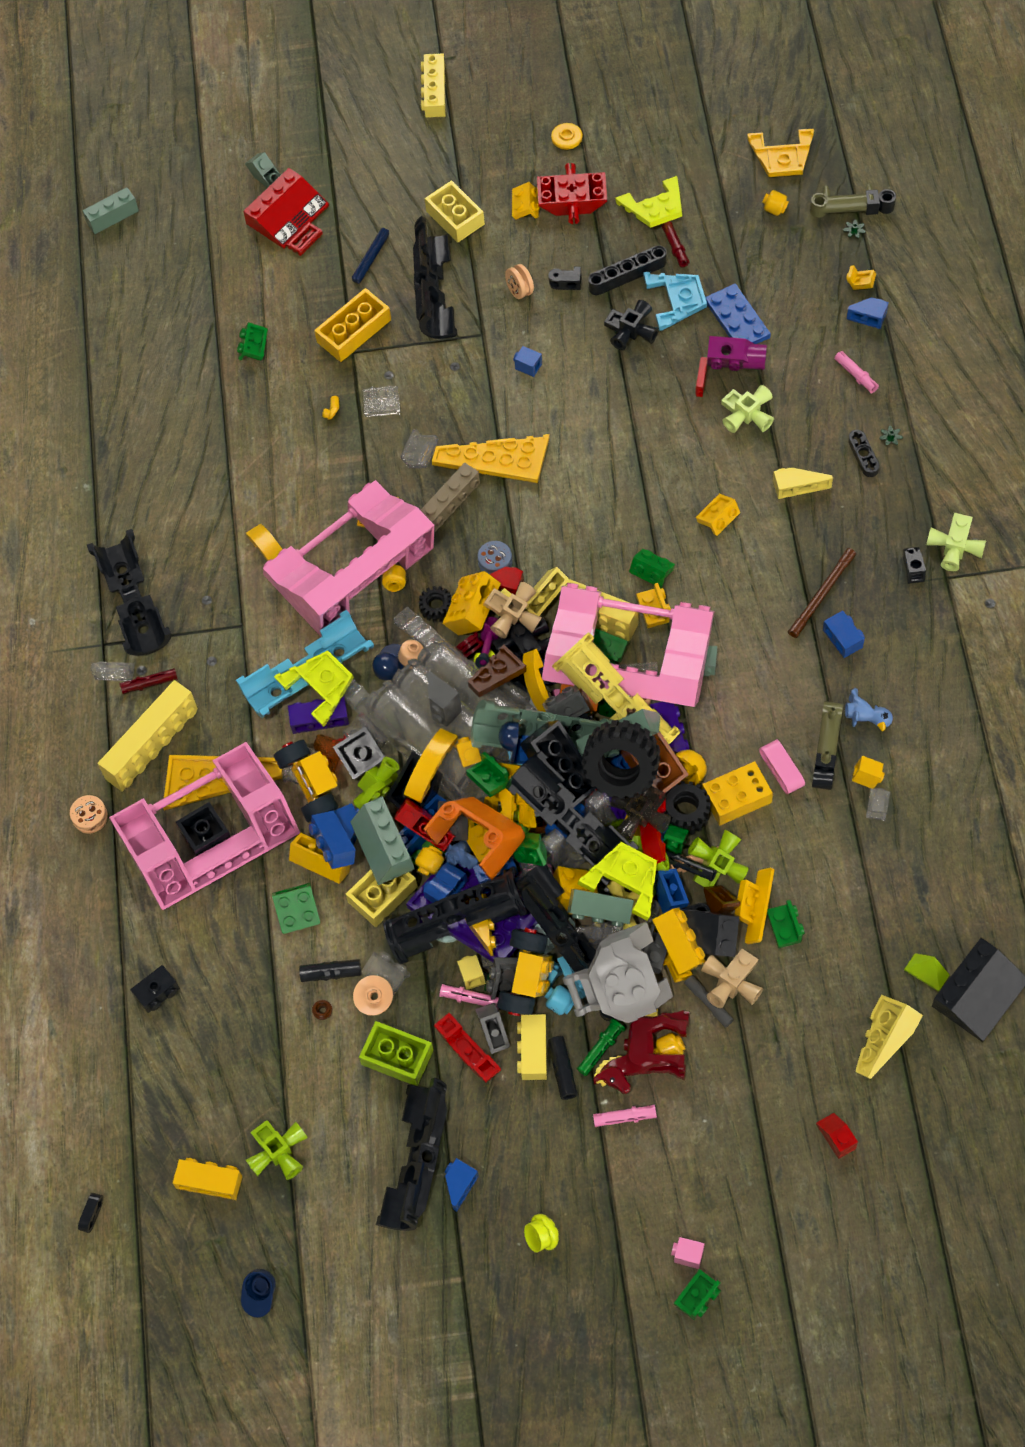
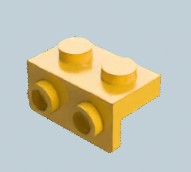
[512,182,540,220]

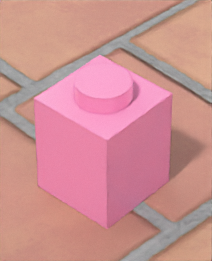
[671,1237,704,1269]

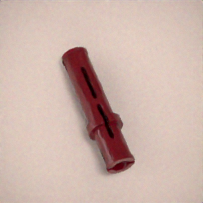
[662,221,690,267]
[120,668,178,694]

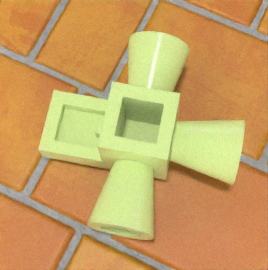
[721,385,774,433]
[926,513,986,571]

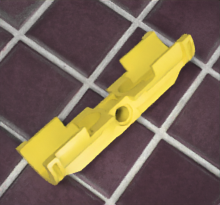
[552,632,681,744]

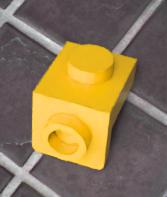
[846,265,876,290]
[454,736,482,767]

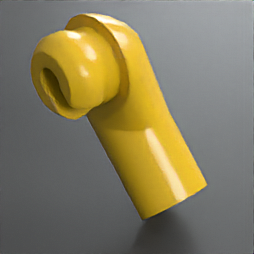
[322,396,339,420]

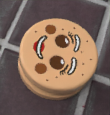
[505,264,534,299]
[70,795,108,834]

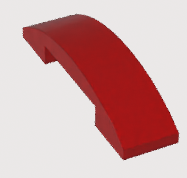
[640,794,666,864]
[434,1013,501,1083]

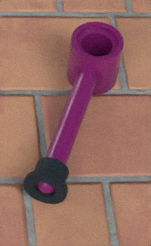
[475,617,499,669]

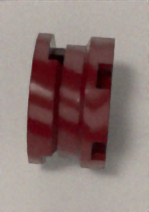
[455,632,484,659]

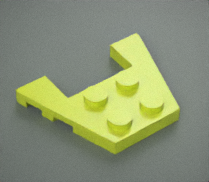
[615,176,682,228]
[274,651,354,727]
[578,842,657,921]

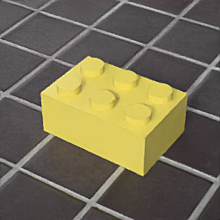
[425,180,485,243]
[346,870,418,927]

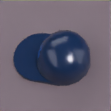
[372,644,404,680]
[498,721,519,764]
[241,1269,276,1318]

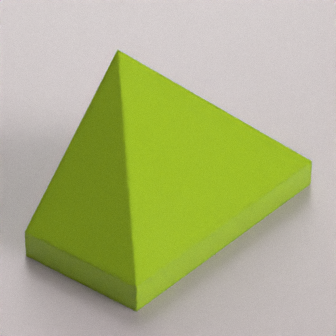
[904,953,950,992]

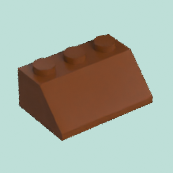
[619,731,689,798]

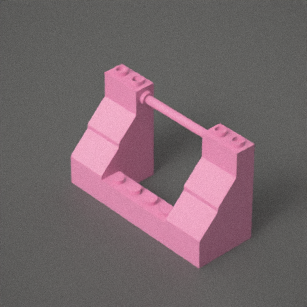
[263,480,434,637]
[542,583,714,707]
[109,742,300,910]

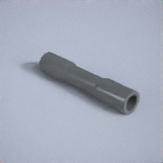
[684,975,734,1028]

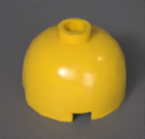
[675,749,707,786]

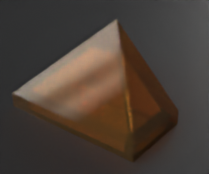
[313,734,340,773]

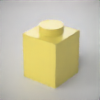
[457,955,486,990]

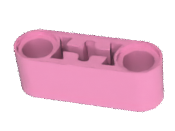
[759,739,805,794]

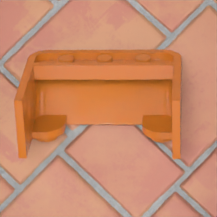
[424,797,525,880]

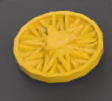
[551,123,583,150]

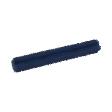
[352,227,389,284]

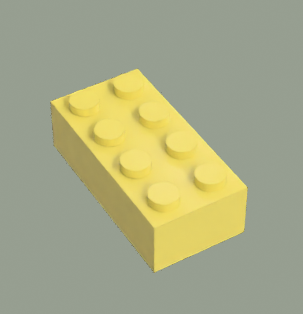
[566,579,639,642]

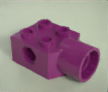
[707,336,767,371]

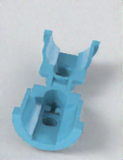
[236,609,374,718]

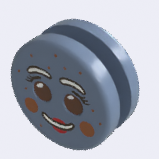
[478,541,512,574]

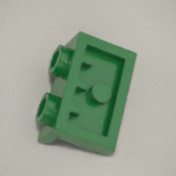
[237,322,268,361]
[767,900,805,949]

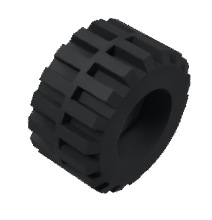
[661,781,711,835]

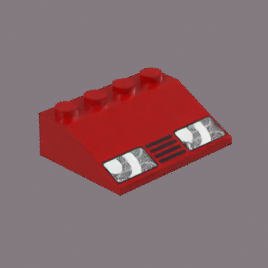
[243,168,329,249]

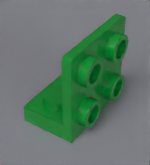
[272,883,320,934]

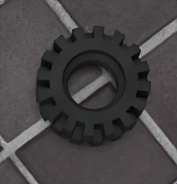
[419,586,452,622]

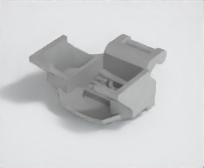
[562,922,673,1023]

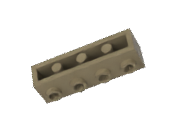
[420,462,480,533]

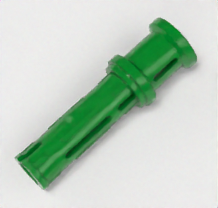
[576,1018,626,1077]

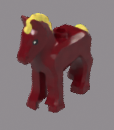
[593,1008,690,1094]

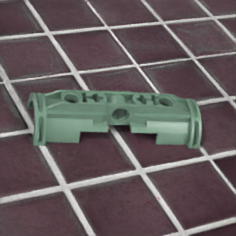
[471,700,612,750]

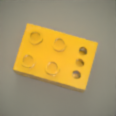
[442,571,501,636]
[702,761,773,826]

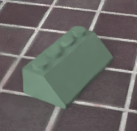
[575,709,661,757]
[350,796,415,885]

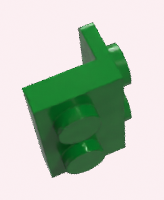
[629,549,675,588]
[593,629,629,664]
[466,751,509,798]
[673,1269,721,1320]

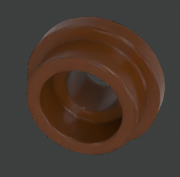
[312,1000,333,1020]

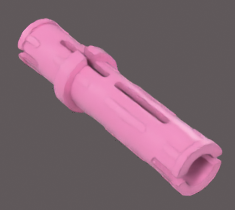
[834,351,879,393]
[439,984,499,1010]
[593,1105,657,1127]

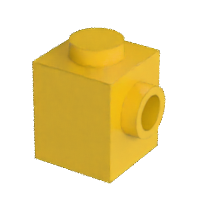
[852,756,885,789]

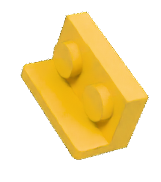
[696,493,740,536]
[636,583,671,628]

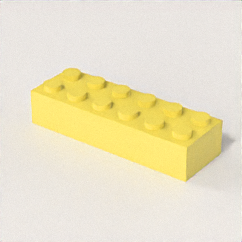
[98,680,198,792]

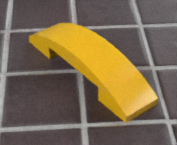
[246,524,283,561]
[523,649,549,712]
[404,728,458,803]

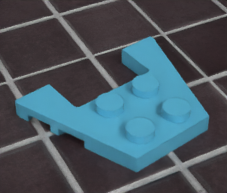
[643,272,707,331]

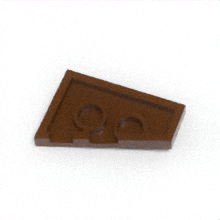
[468,644,527,698]

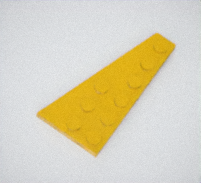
[432,434,550,483]
[163,755,283,810]

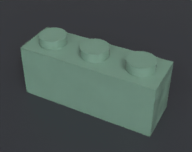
[82,187,139,234]
[567,889,634,927]

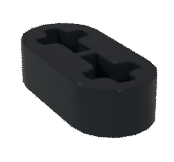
[78,1192,104,1233]

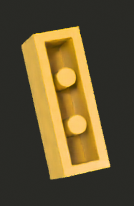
[289,832,350,884]
[652,908,706,974]
[173,1158,242,1200]

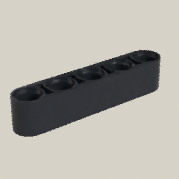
[588,246,666,295]

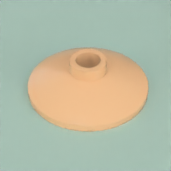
[353,975,393,1016]

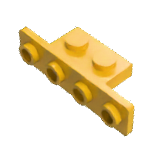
[735,867,774,945]

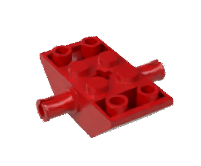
[537,163,607,224]

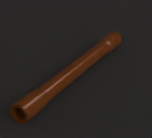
[788,548,856,638]

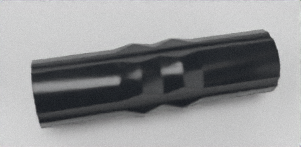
[299,959,361,982]
[547,1036,578,1100]

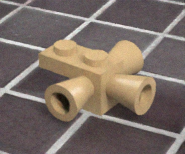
[483,582,542,638]
[701,949,763,1008]

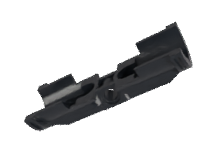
[413,216,457,339]
[87,529,171,656]
[506,751,639,885]
[516,864,596,972]
[383,866,529,965]
[376,1078,447,1231]

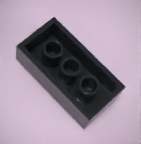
[520,720,597,808]

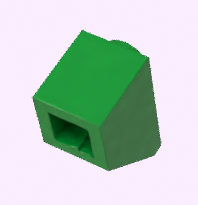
[663,824,689,854]
[513,832,547,866]

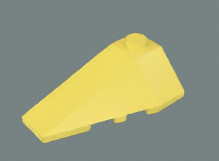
[855,995,923,1079]

